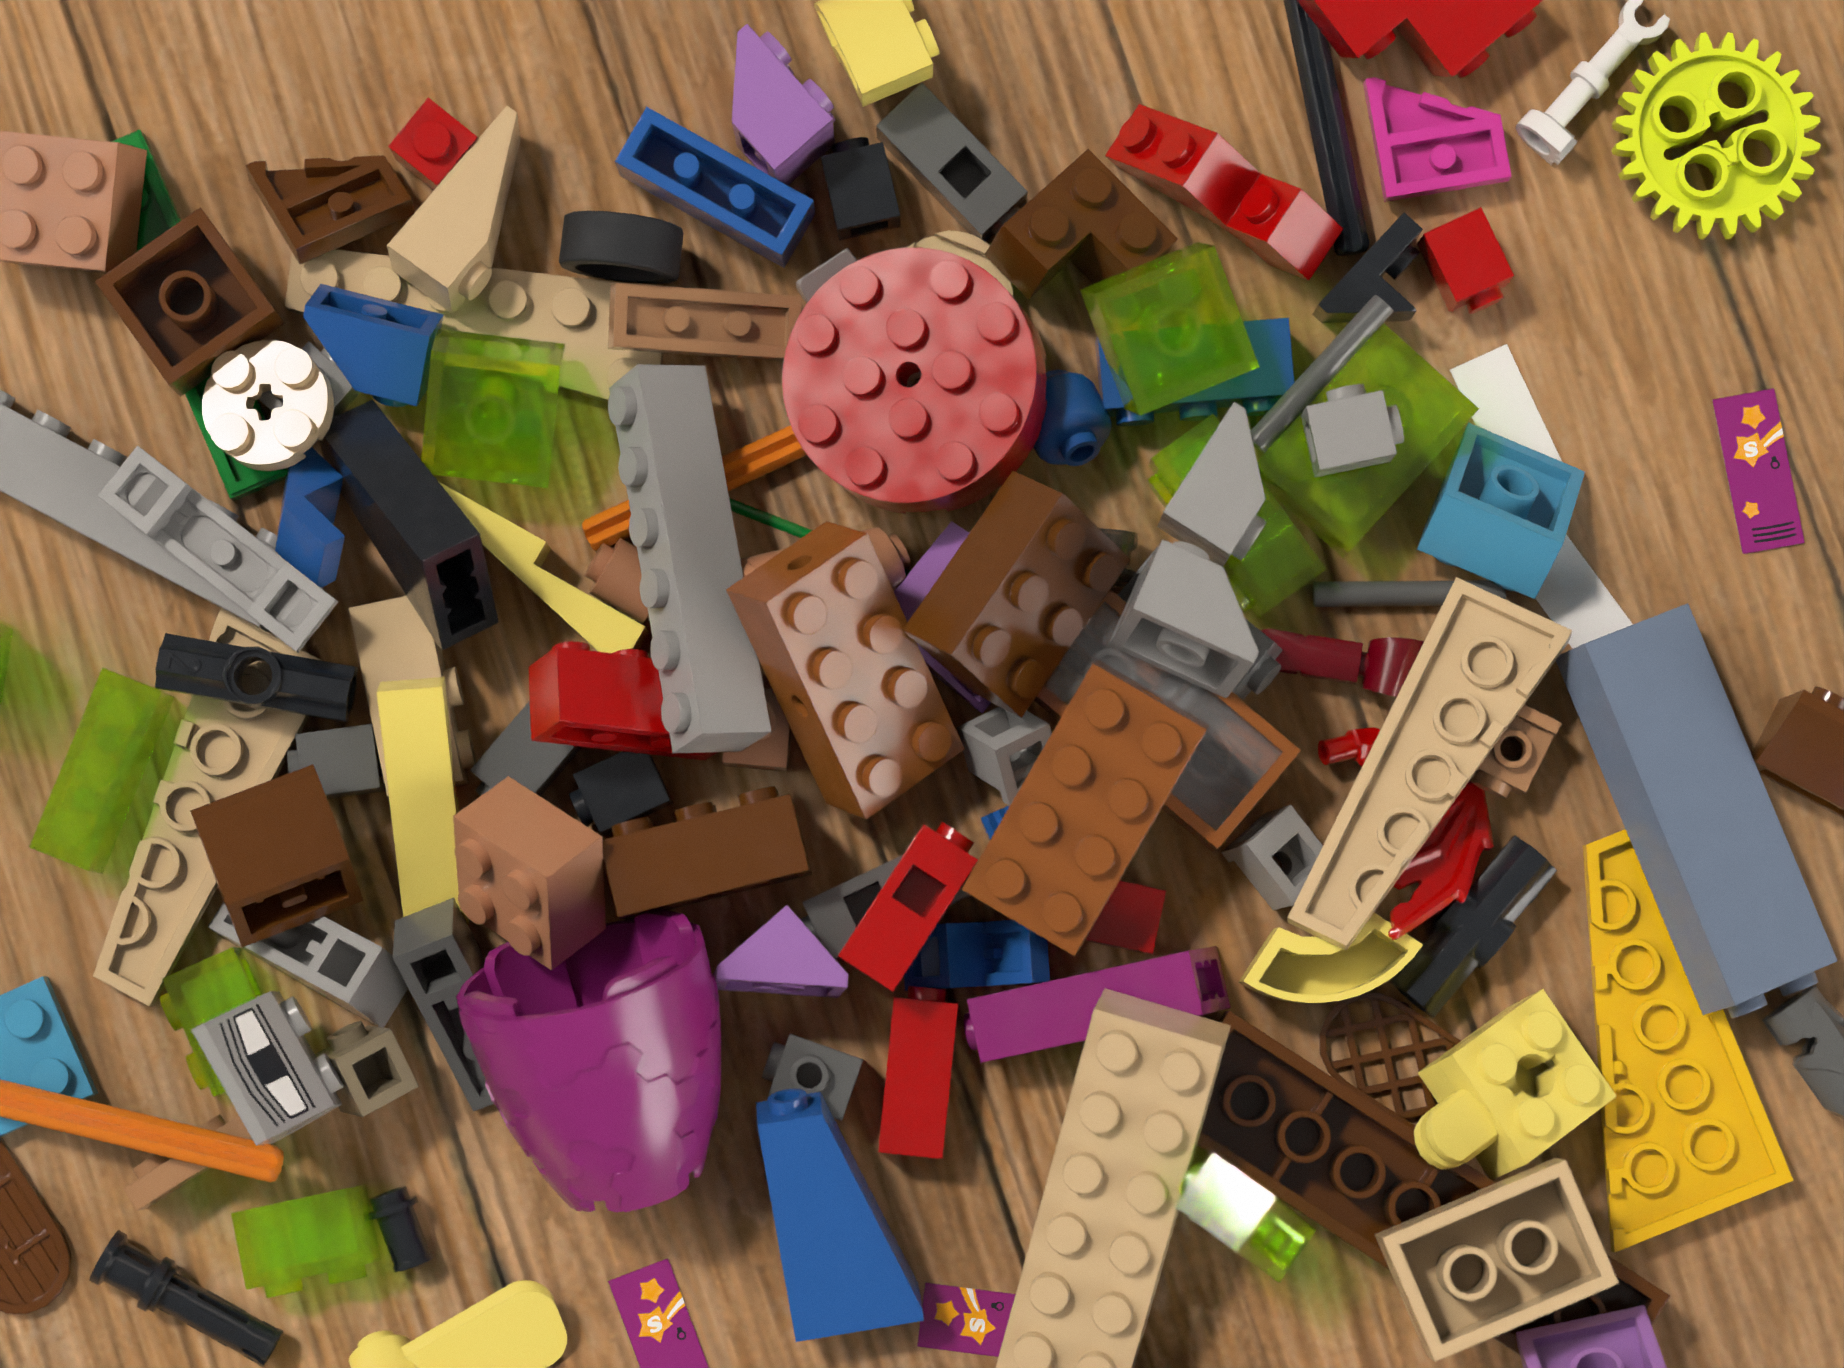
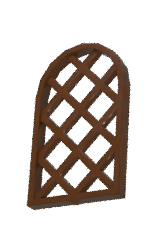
[1319,993,1461,1129]

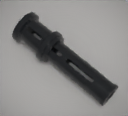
[89,1230,284,1368]

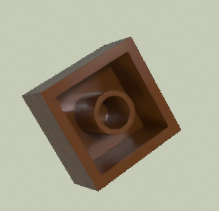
[95,207,285,397]

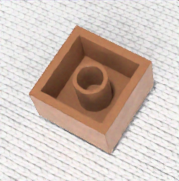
[0,131,147,273]
[453,776,606,970]

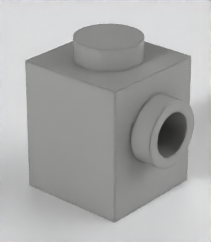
[1301,384,1404,477]

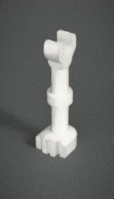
[1516,0,1670,165]

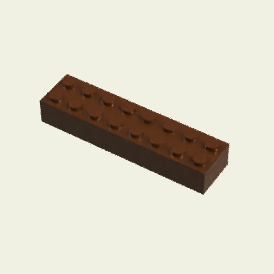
[1197,1011,1670,1355]

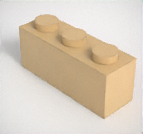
[349,596,476,797]

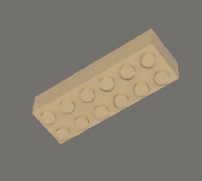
[996,988,1231,1368]

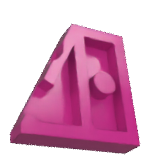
[1363,77,1512,202]

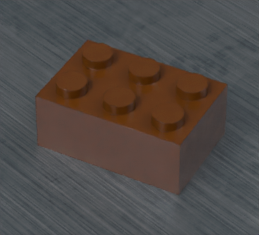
[903,471,1131,718]
[602,786,812,920]

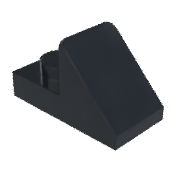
[1313,212,1423,323]

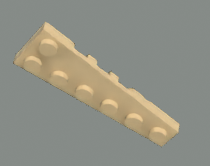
[285,249,664,403]
[93,608,322,1007]

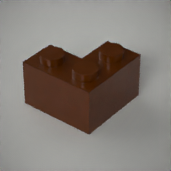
[984,149,1178,306]

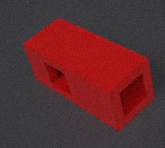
[838,822,978,992]
[878,986,958,1159]

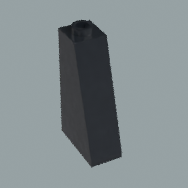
[319,400,499,650]

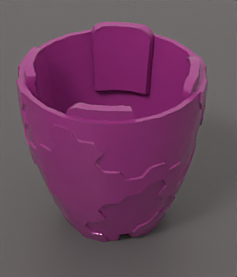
[457,909,721,1212]

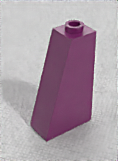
[964,946,1231,1063]

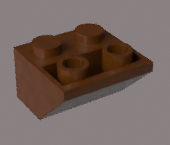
[1751,686,1844,818]
[190,764,364,947]

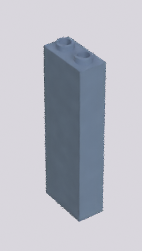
[1556,603,1837,1018]

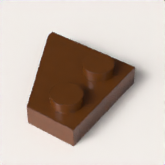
[246,155,414,264]

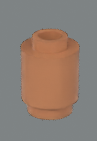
[584,538,650,623]

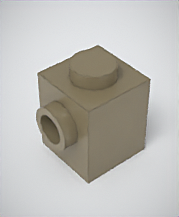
[315,1021,419,1117]

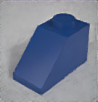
[303,284,444,407]

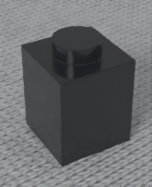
[821,137,901,241]
[569,751,674,836]

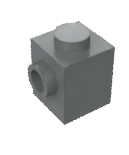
[762,1034,864,1121]

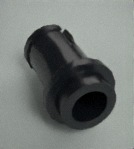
[368,1186,434,1273]

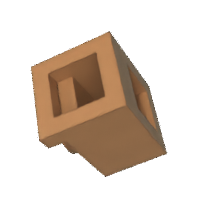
[1472,704,1562,799]

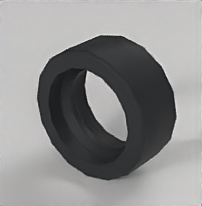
[559,210,684,284]

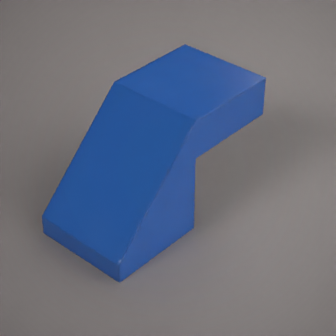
[275,447,345,588]
[904,920,1050,991]

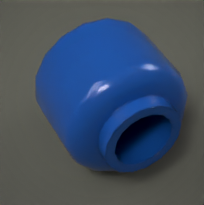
[1033,369,1112,466]

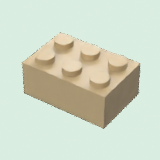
[1375,1158,1619,1362]

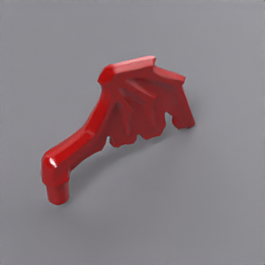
[1318,727,1494,940]

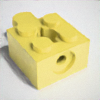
[1414,989,1617,1180]

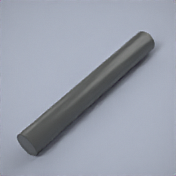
[1250,295,1393,454]
[1313,580,1506,607]

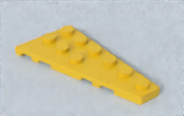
[1583,829,1794,1253]

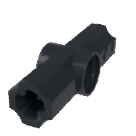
[155,633,358,722]
[1390,835,1557,1018]

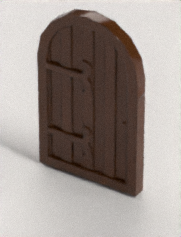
[0,1137,71,1314]

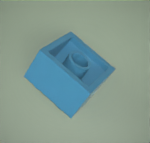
[1417,422,1585,599]

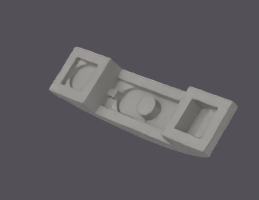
[98,445,338,653]

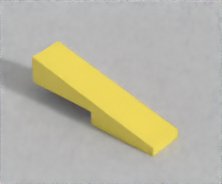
[438,481,649,653]
[377,677,469,925]

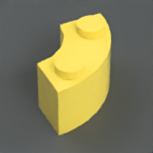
[814,0,940,107]
[1238,913,1423,1003]

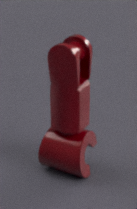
[1260,629,1424,697]

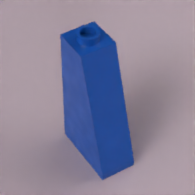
[756,1089,924,1342]

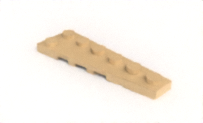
[1287,577,1572,951]

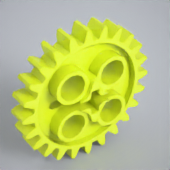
[1611,32,1821,240]

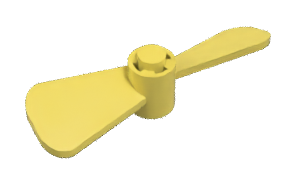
[349,1280,567,1368]

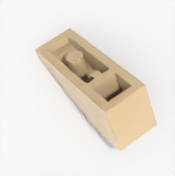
[387,106,521,313]

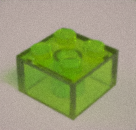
[1080,242,1259,416]
[421,329,565,488]

